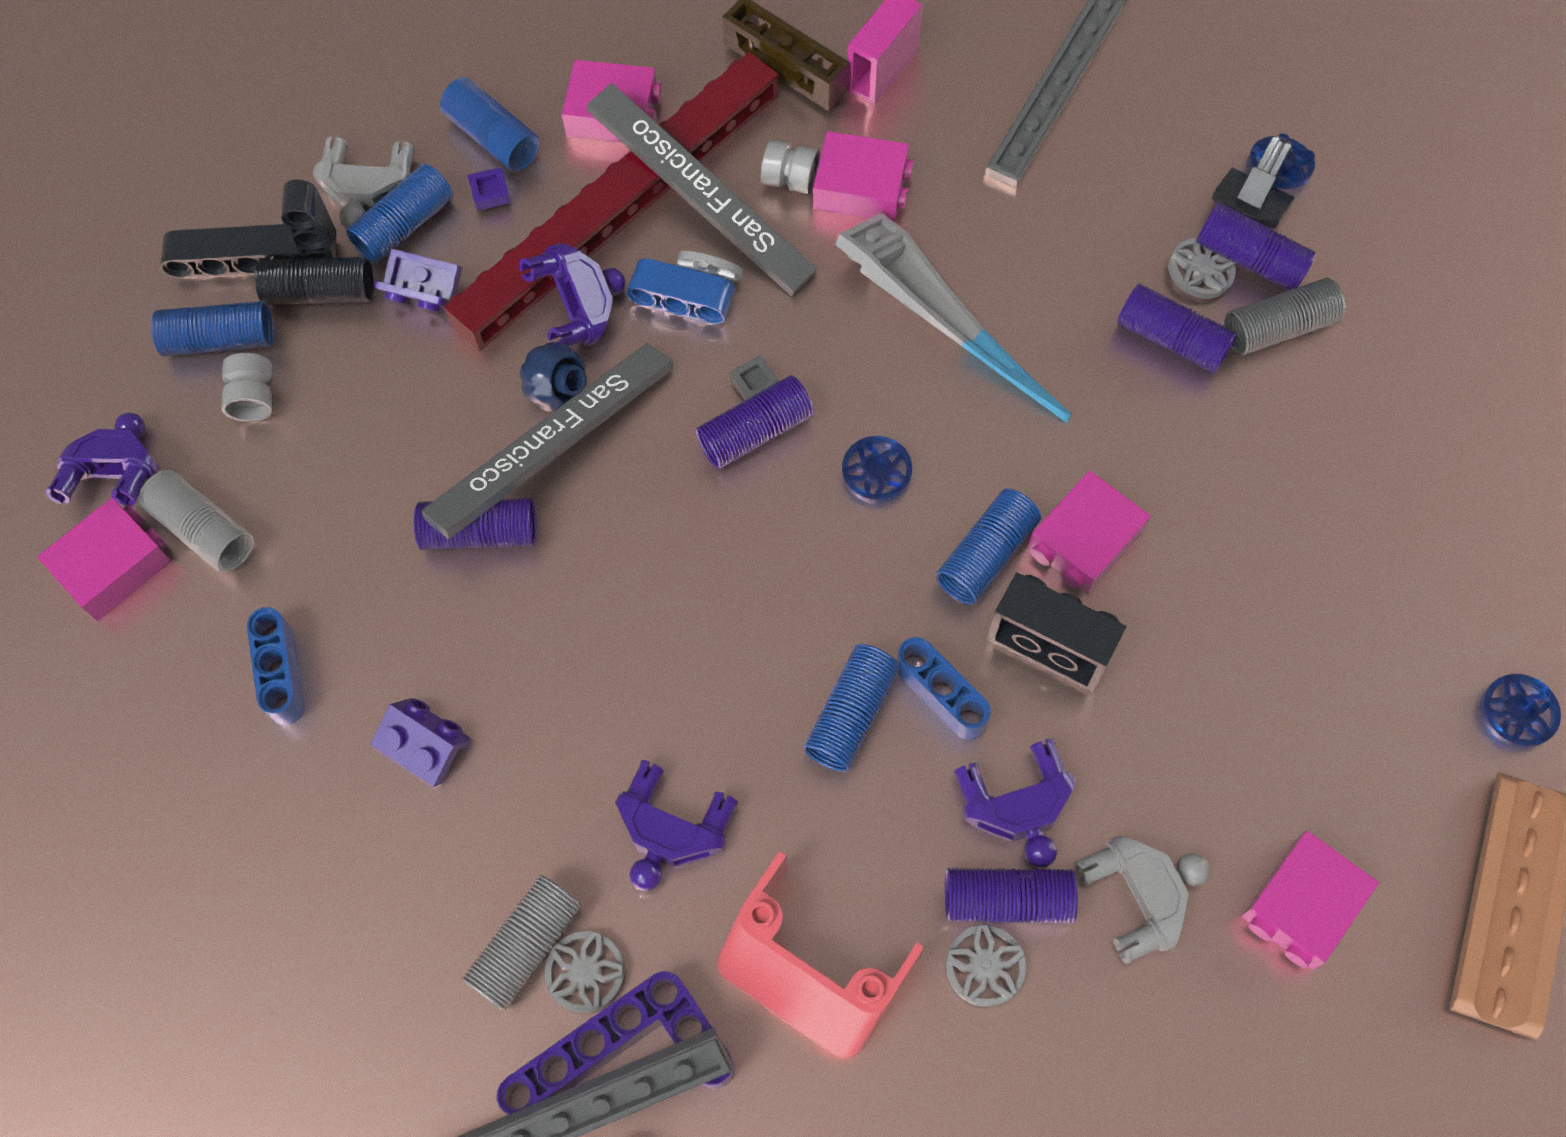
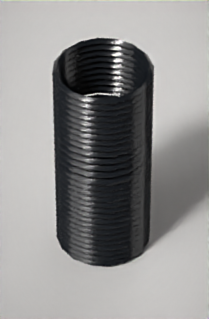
[254,256,374,305]

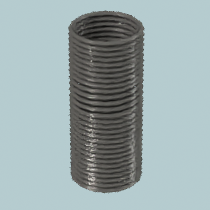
[1224,277,1346,356]

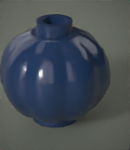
[520,342,587,412]

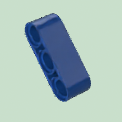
[626,258,736,324]
[247,607,304,725]
[897,637,991,740]

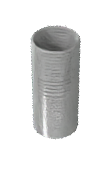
[138,469,254,572]
[462,875,582,1011]

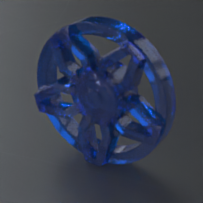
[1248,133,1315,189]
[842,436,912,504]
[1480,674,1561,748]

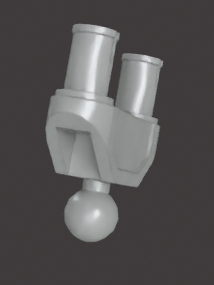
[312,136,415,228]
[1074,836,1210,964]

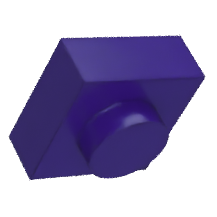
[468,167,511,211]

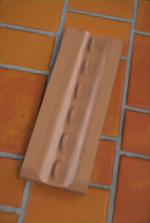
[1449,772,1566,1040]

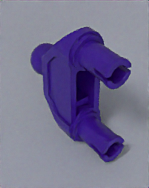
[519,243,626,347]
[45,412,160,506]
[953,738,1077,868]
[615,760,739,891]

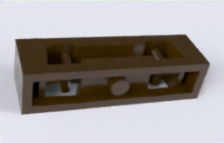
[722,0,850,111]

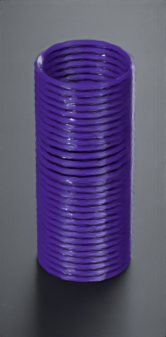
[1196,202,1316,291]
[1117,283,1237,374]
[695,375,814,469]
[414,498,537,550]
[945,867,1078,924]

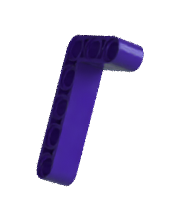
[497,971,734,1114]

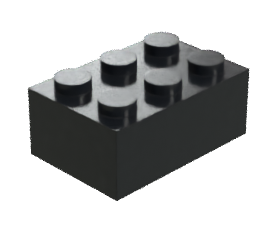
[987,572,1127,693]

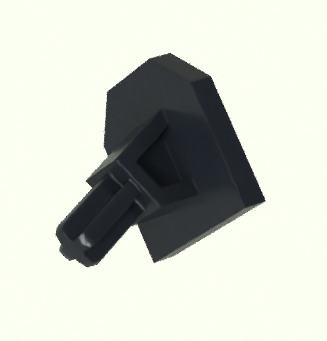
[1212,136,1296,229]

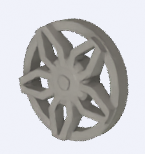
[1168,238,1236,299]
[676,251,744,285]
[946,925,1026,1007]
[545,931,625,1013]

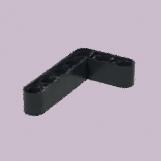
[160,179,337,278]

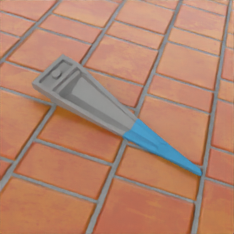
[835,213,1071,423]

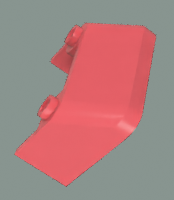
[717,851,924,1059]

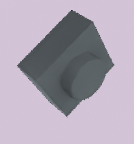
[729,355,779,400]

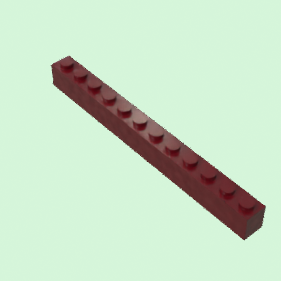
[444,52,779,352]

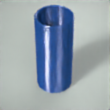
[440,77,540,171]
[346,163,454,264]
[151,300,274,357]
[936,488,1042,605]
[803,644,900,772]

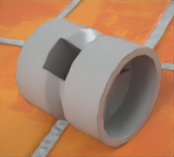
[761,139,820,195]
[221,353,272,422]

